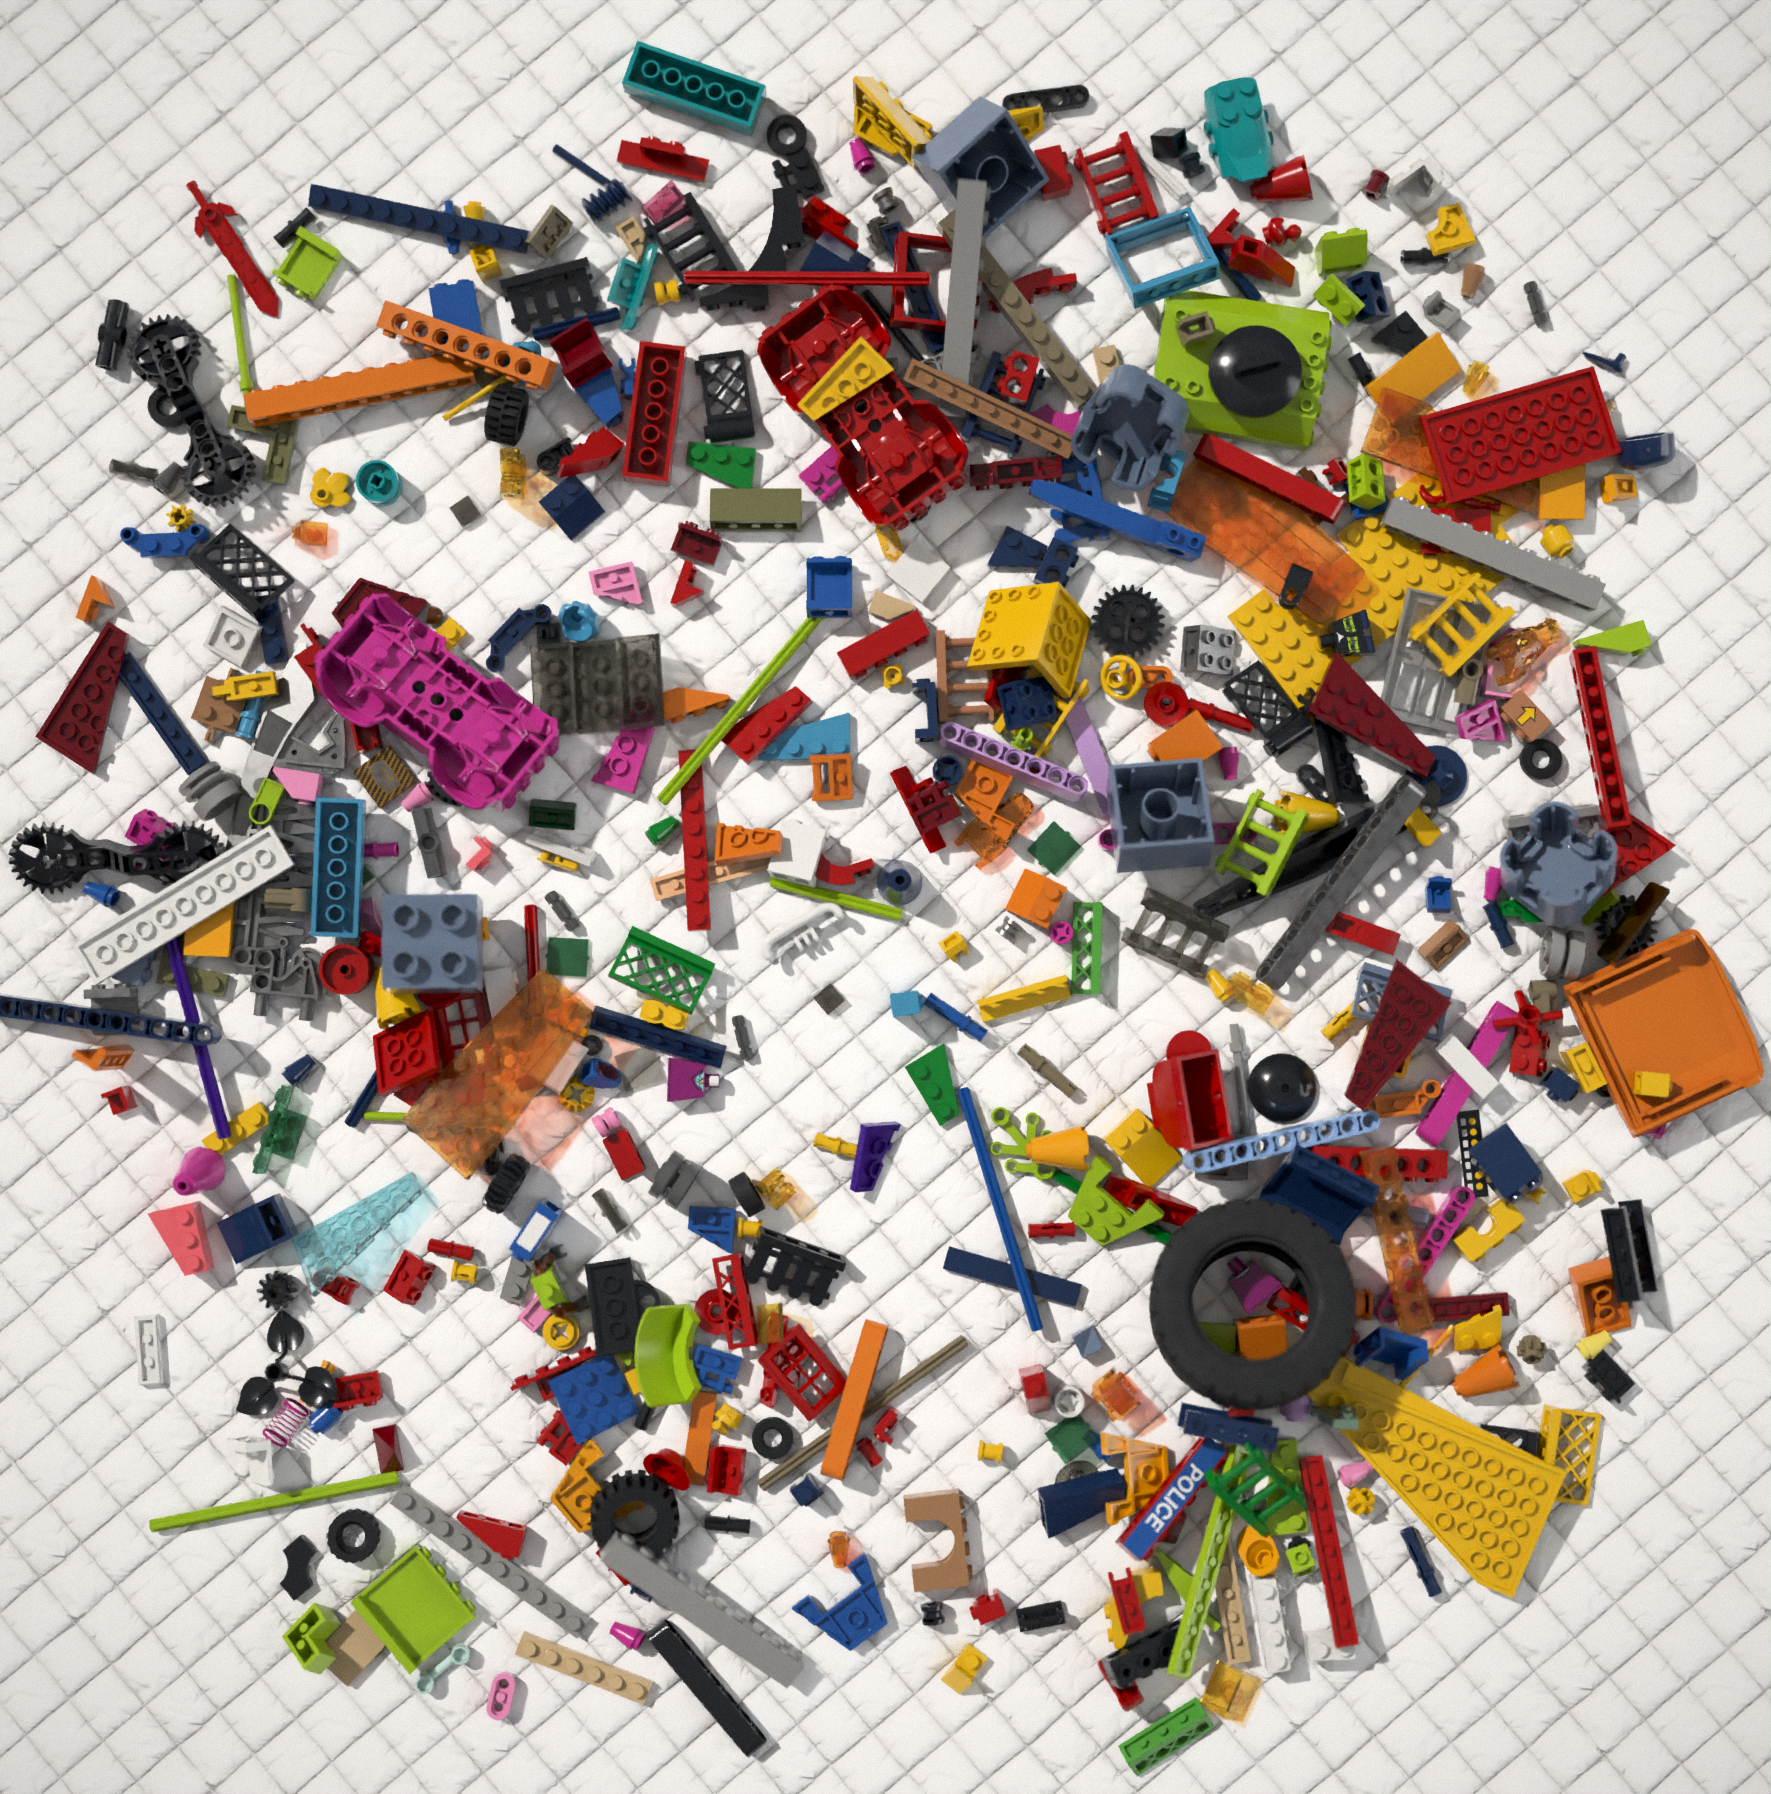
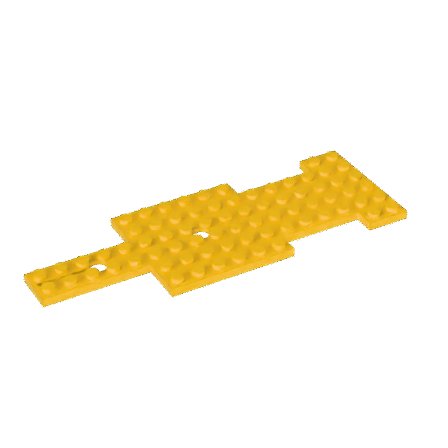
[1227,463,1538,724]

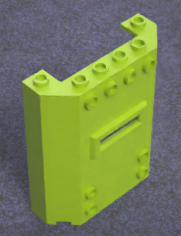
[1153,290,1332,451]

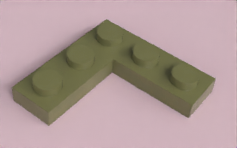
[227,405,300,486]
[156,932,230,997]

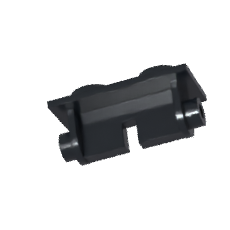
[1016,1600,1065,1633]

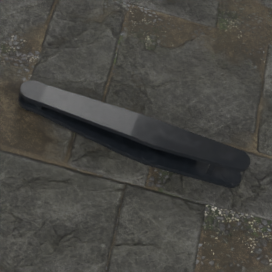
[1193,801,1408,922]

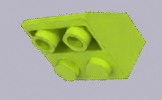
[1314,228,1368,276]

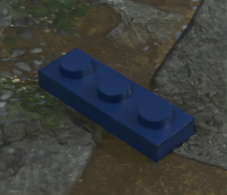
[256,595,289,665]

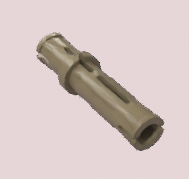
[1016,1043,1078,1098]

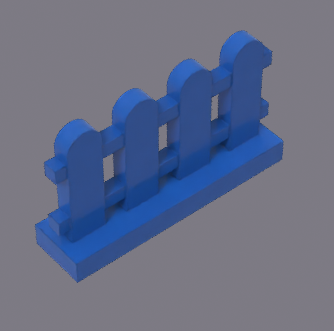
[1050,453,1111,545]

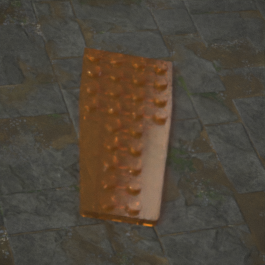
[1163,435,1365,624]
[401,969,593,1180]

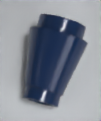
[281,1054,317,1087]

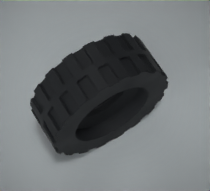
[326,1508,381,1563]

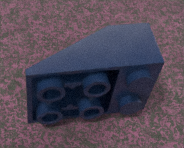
[217,1193,299,1264]

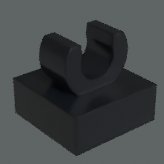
[536,622,561,647]
[1296,687,1315,716]

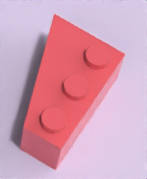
[147,1201,215,1276]

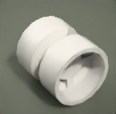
[1052,1383,1084,1417]

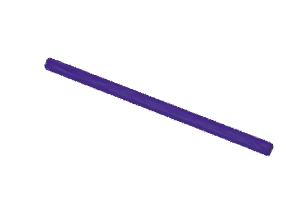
[165,937,231,1140]

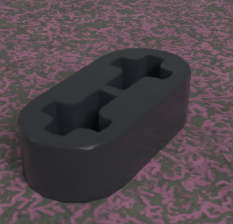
[1296,764,1329,802]

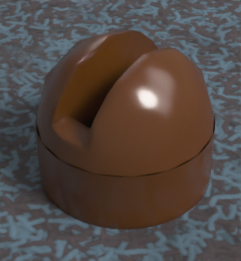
[426,605,443,624]

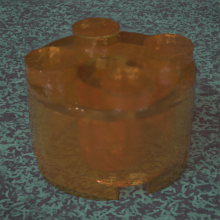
[1091,1367,1143,1422]

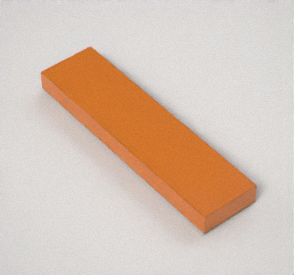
[684,1391,717,1486]

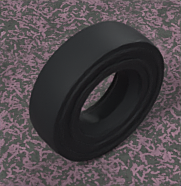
[766,114,807,157]
[147,387,183,427]
[1519,739,1562,780]
[752,1417,793,1459]

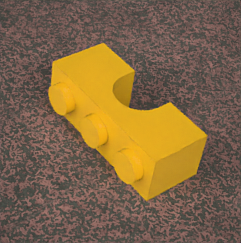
[1450,1199,1525,1263]

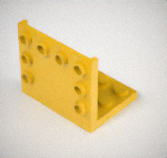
[967,582,1091,698]

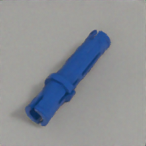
[924,992,988,1042]

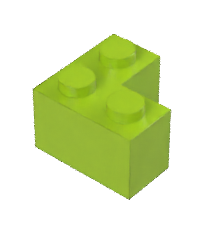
[282,1602,341,1675]

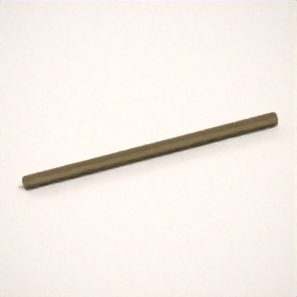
[758,1335,968,1491]

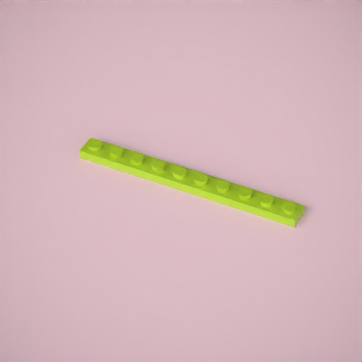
[1167,1444,1249,1680]

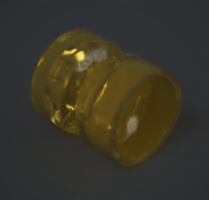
[755,1167,798,1211]

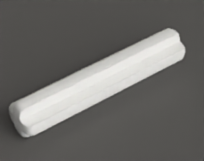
[1135,145,1187,200]

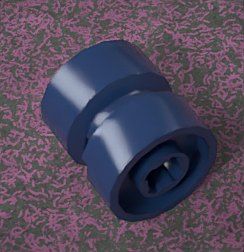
[932,755,962,787]

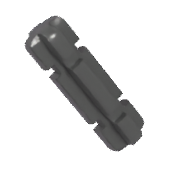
[1523,281,1548,326]
[545,890,579,932]
[731,1015,753,1060]

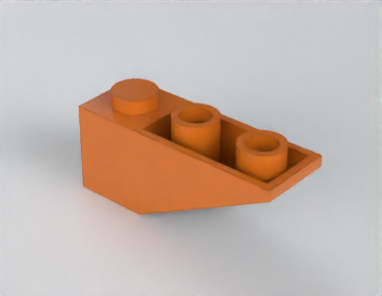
[656,687,732,725]

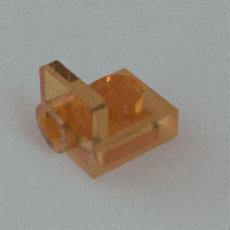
[292,520,328,547]

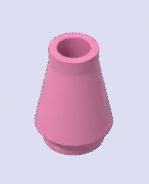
[401,781,436,813]
[1337,1460,1374,1487]

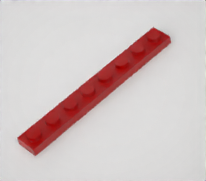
[678,749,711,932]
[1299,1455,1359,1648]

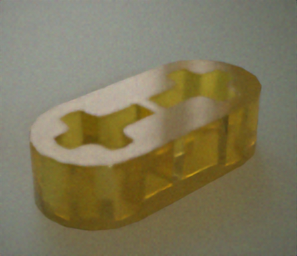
[875,526,903,562]

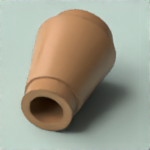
[1460,263,1486,299]

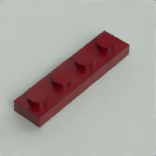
[1414,1291,1510,1323]

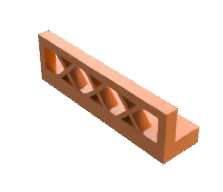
[71,1045,135,1071]

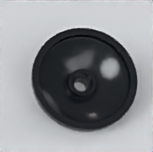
[1247,1053,1317,1122]

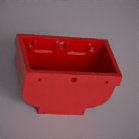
[1146,1049,1234,1151]

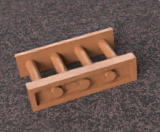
[935,630,998,724]

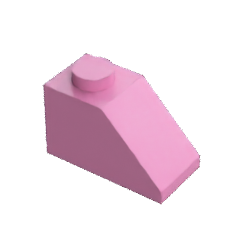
[273,767,324,806]

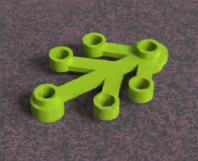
[990,1107,1055,1181]

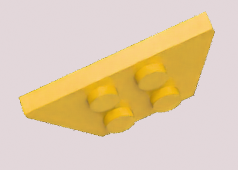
[853,104,933,157]

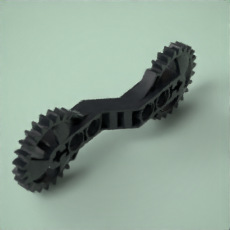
[127,314,257,508]
[8,820,226,894]

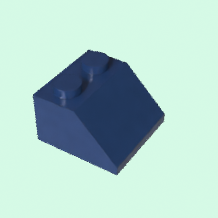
[539,475,606,541]

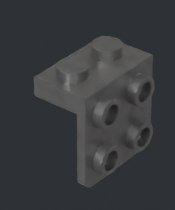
[83,983,138,1035]

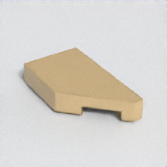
[615,215,647,264]
[868,590,915,621]

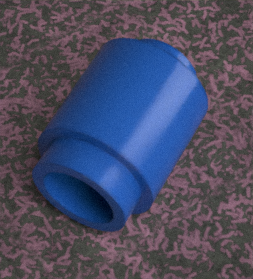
[308,1400,344,1434]

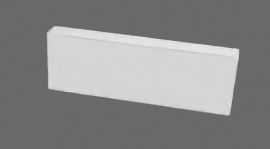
[525,828,597,867]
[1433,1033,1500,1099]
[134,1314,164,1386]

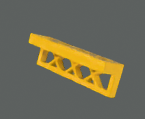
[977,975,1071,1022]

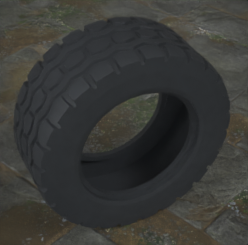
[1149,1199,1357,1410]

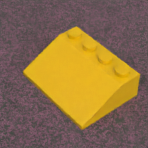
[852,76,933,169]

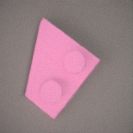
[588,561,643,605]

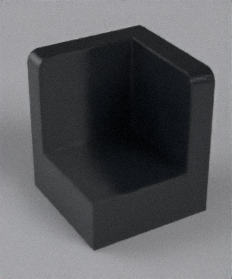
[1150,128,1188,158]

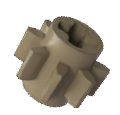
[1516,1335,1547,1364]

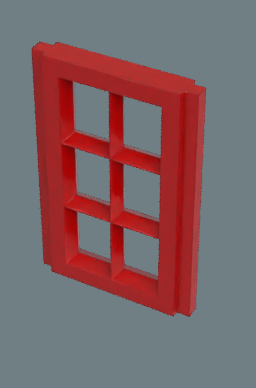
[432,988,500,1079]
[757,1323,847,1422]

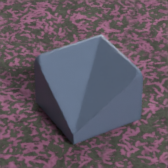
[1071,1326,1103,1358]

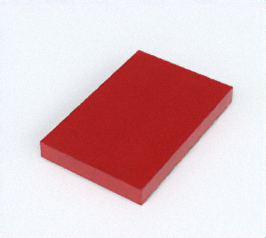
[1420,508,1491,555]

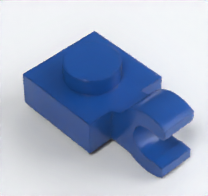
[618,358,636,400]

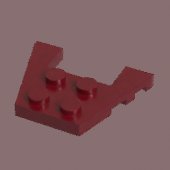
[331,577,428,629]

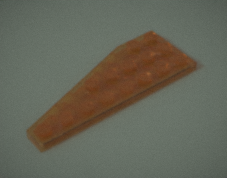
[1360,387,1541,514]

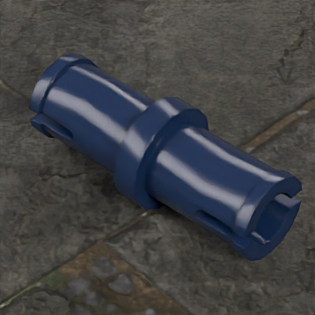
[1482,901,1515,949]

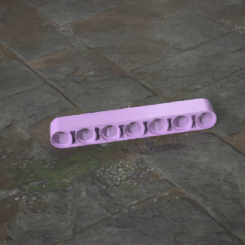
[938,722,1088,802]

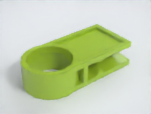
[249,777,286,825]

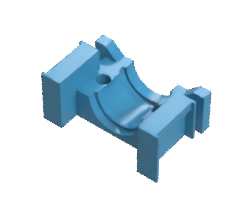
[1147,450,1187,513]

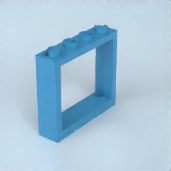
[1105,207,1221,309]

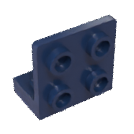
[997,676,1058,732]

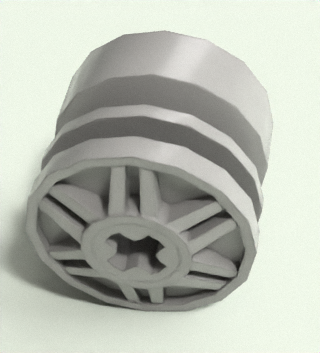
[178,761,242,822]

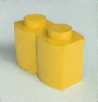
[640,1000,690,1030]

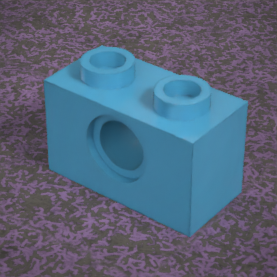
[890,990,924,1017]

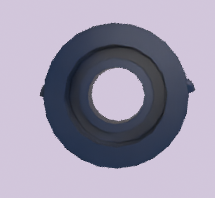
[1616,432,1676,470]

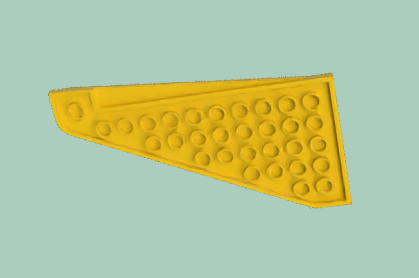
[1307,1355,1567,1598]

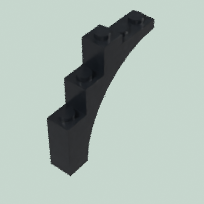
[699,185,805,313]

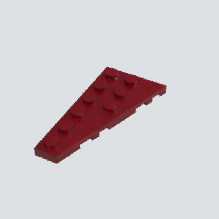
[35,621,130,774]
[1307,652,1435,778]
[1344,959,1452,1111]

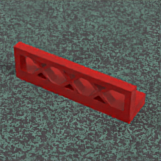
[712,1251,759,1350]
[1266,1283,1361,1356]

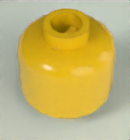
[1540,525,1575,559]

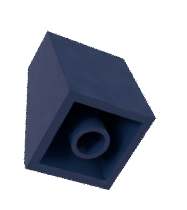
[800,231,872,290]
[1468,1123,1543,1206]

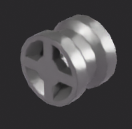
[872,187,900,215]
[995,916,1024,944]

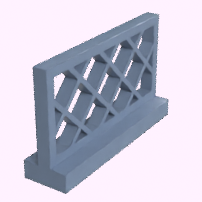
[1350,962,1452,1043]

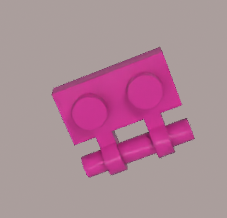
[798,446,844,504]

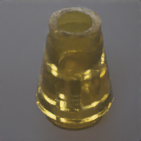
[1461,360,1490,396]

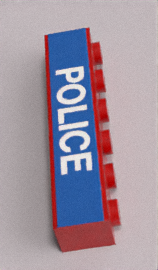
[1115,1437,1228,1562]

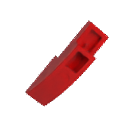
[988,268,1077,313]
[1324,912,1401,955]

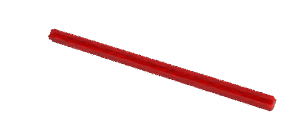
[684,271,931,286]

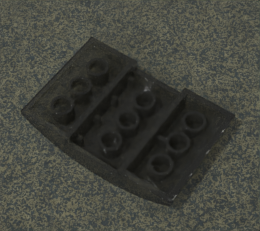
[530,633,665,736]

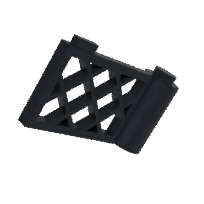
[694,349,755,444]
[1222,660,1314,758]

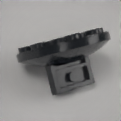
[1208,325,1302,418]

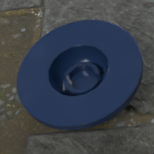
[1405,745,1467,807]

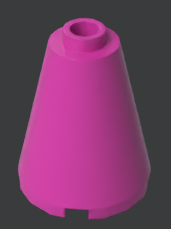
[173,1147,226,1196]

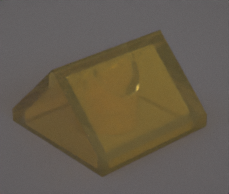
[1200,1659,1261,1722]

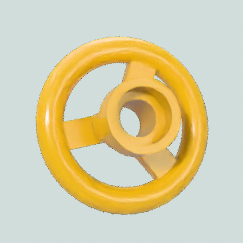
[1100,655,1142,700]

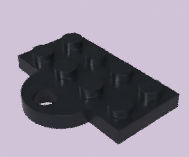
[585,1257,660,1357]

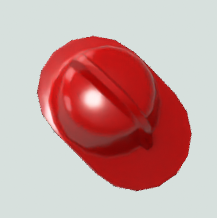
[643,1448,691,1491]

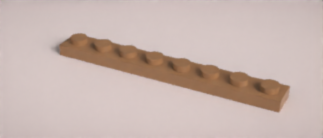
[903,358,1072,459]

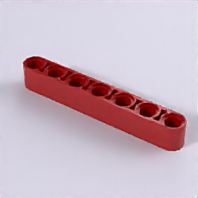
[1193,433,1345,524]

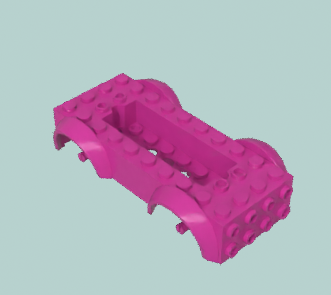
[314,593,560,813]

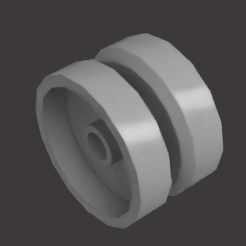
[1538,926,1586,981]

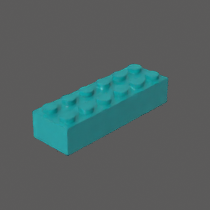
[622,41,767,136]

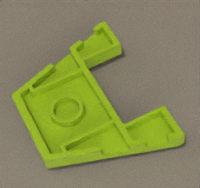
[1067,1153,1165,1246]

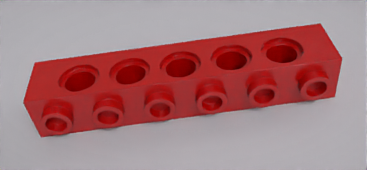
[1307,1145,1448,1183]

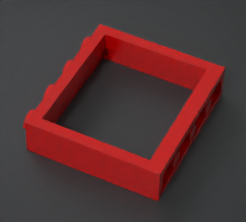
[890,231,980,333]

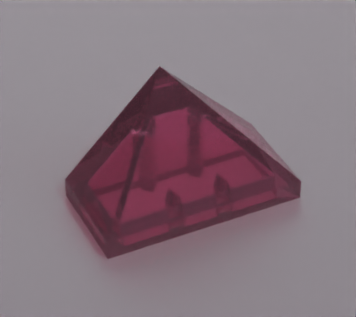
[641,180,686,224]

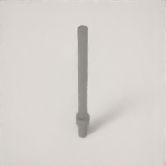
[1229,1023,1254,1161]

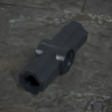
[95,299,130,371]

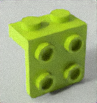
[1313,273,1365,326]

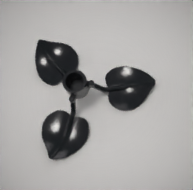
[236,1310,338,1415]

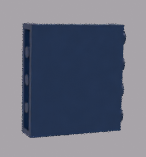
[1259,1144,1380,1245]

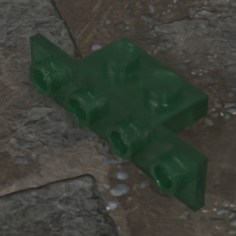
[252,1085,308,1174]

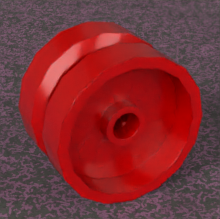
[318,944,375,995]

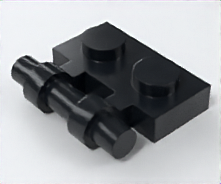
[771,148,825,200]

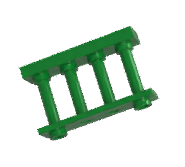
[1204,1442,1307,1537]

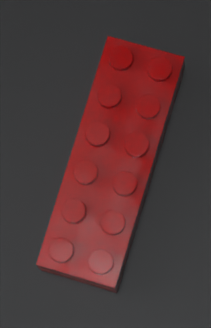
[622,341,688,487]

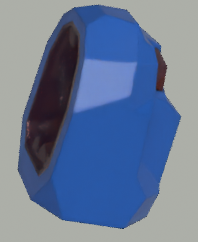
[580,1058,621,1089]

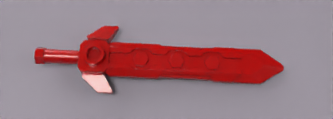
[186,180,279,318]

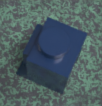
[790,1473,824,1507]

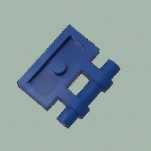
[693,1343,742,1395]

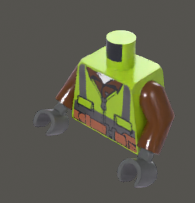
[530,1244,590,1318]

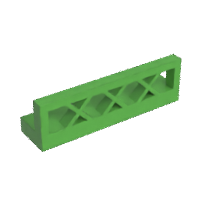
[1071,902,1103,994]
[1118,1697,1215,1776]

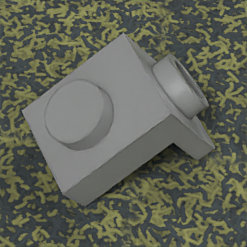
[1422,290,1461,330]

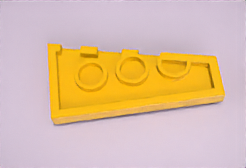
[797,337,894,421]

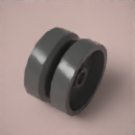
[648,1150,702,1210]

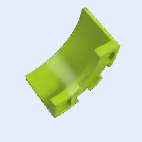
[635,1304,702,1408]

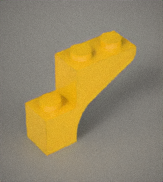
[1104,1567,1164,1649]

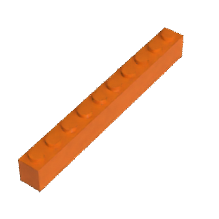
[243,349,477,428]

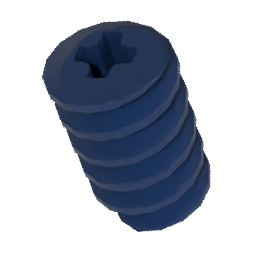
[581,178,633,225]

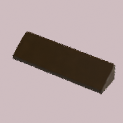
[1596,882,1670,964]

